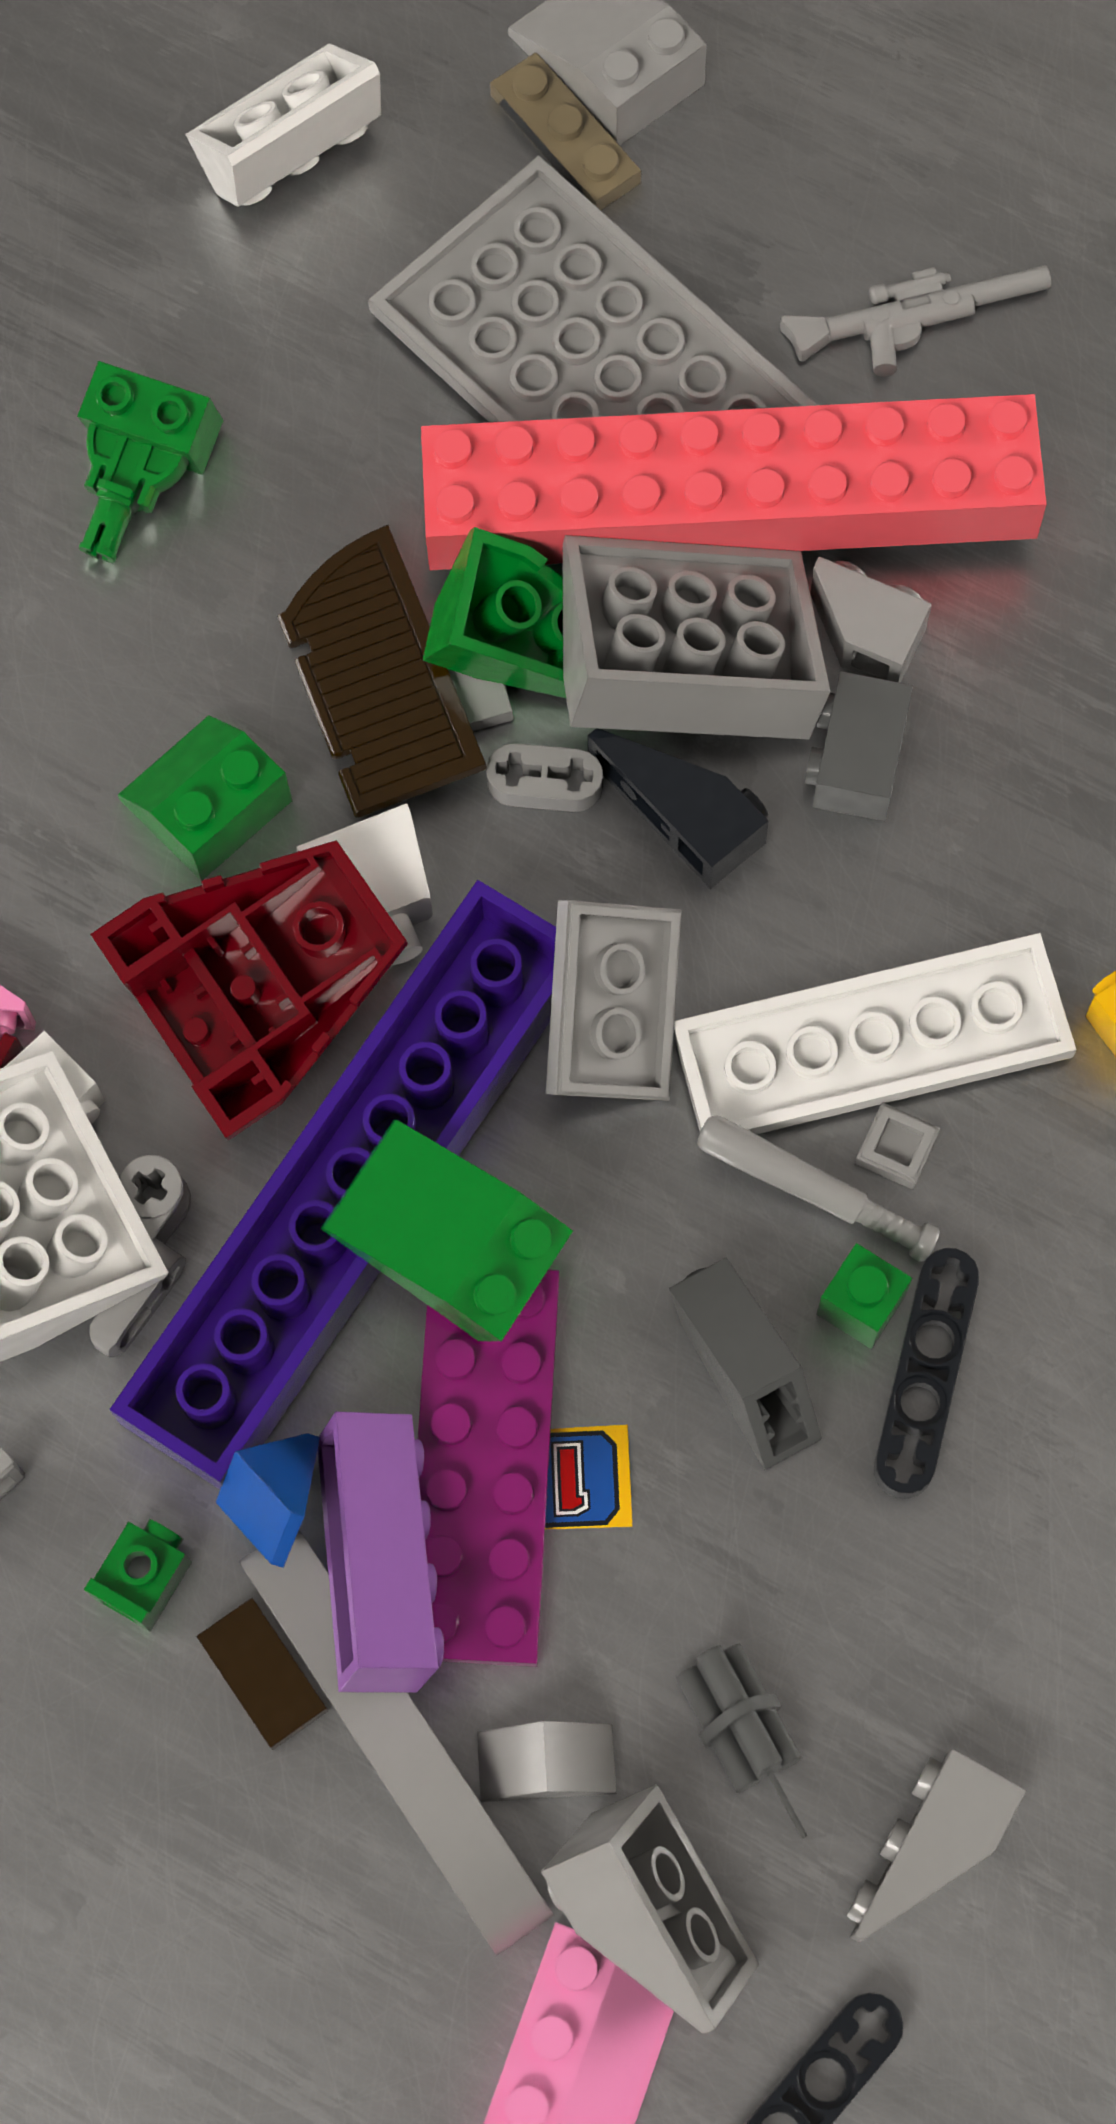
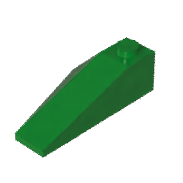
[423,527,566,698]

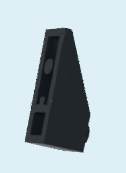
[588,728,769,889]

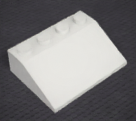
[0,1051,168,1362]

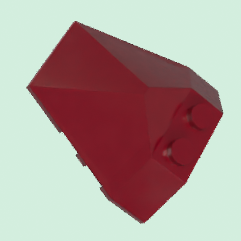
[90,840,408,1141]

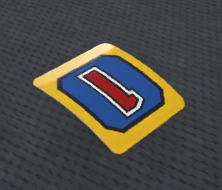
[545,1424,632,1529]

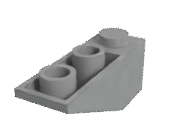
[846,1749,1026,1943]

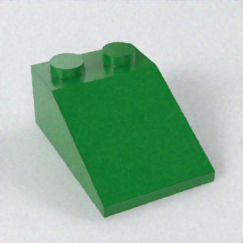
[321,1120,573,1341]

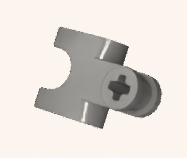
[89,1155,191,1357]

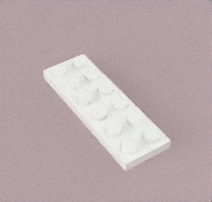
[674,933,1077,1135]

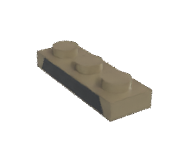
[490,52,641,211]

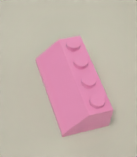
[484,1922,674,2124]

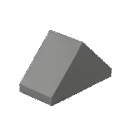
[477,1721,616,1802]

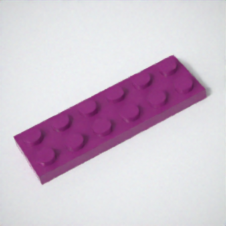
[418,1270,560,1667]

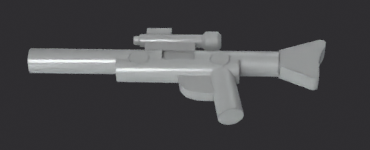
[780,265,1051,377]

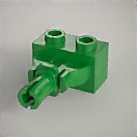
[77,361,224,563]

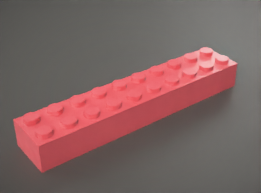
[421,394,1047,570]

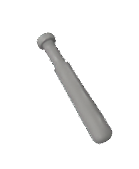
[697,1115,940,1262]

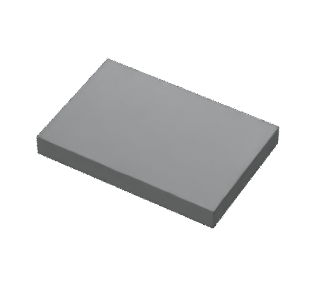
[546,900,681,1101]

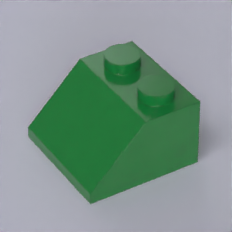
[118,715,293,881]

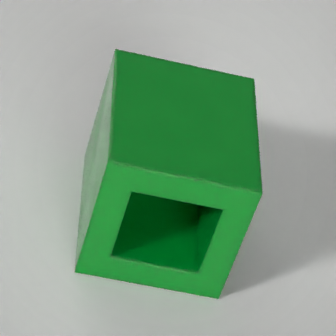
[816,1243,912,1349]

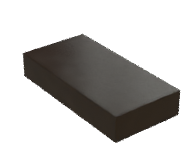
[196,1598,328,1750]

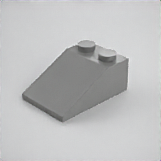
[508,0,707,146]
[541,1784,759,2034]

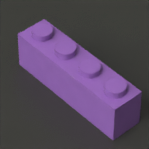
[318,1412,444,1693]

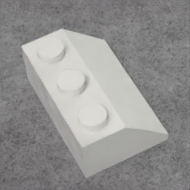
[185,43,381,207]

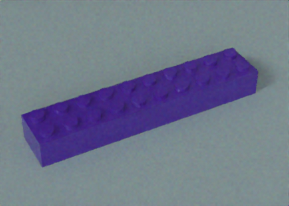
[109,880,556,1490]

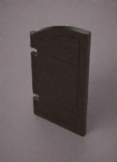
[277,525,487,818]

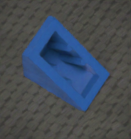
[216,1433,320,1568]

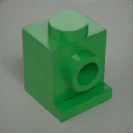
[84,1519,192,1632]

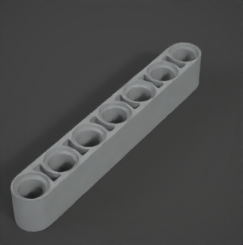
[239,1530,554,1956]

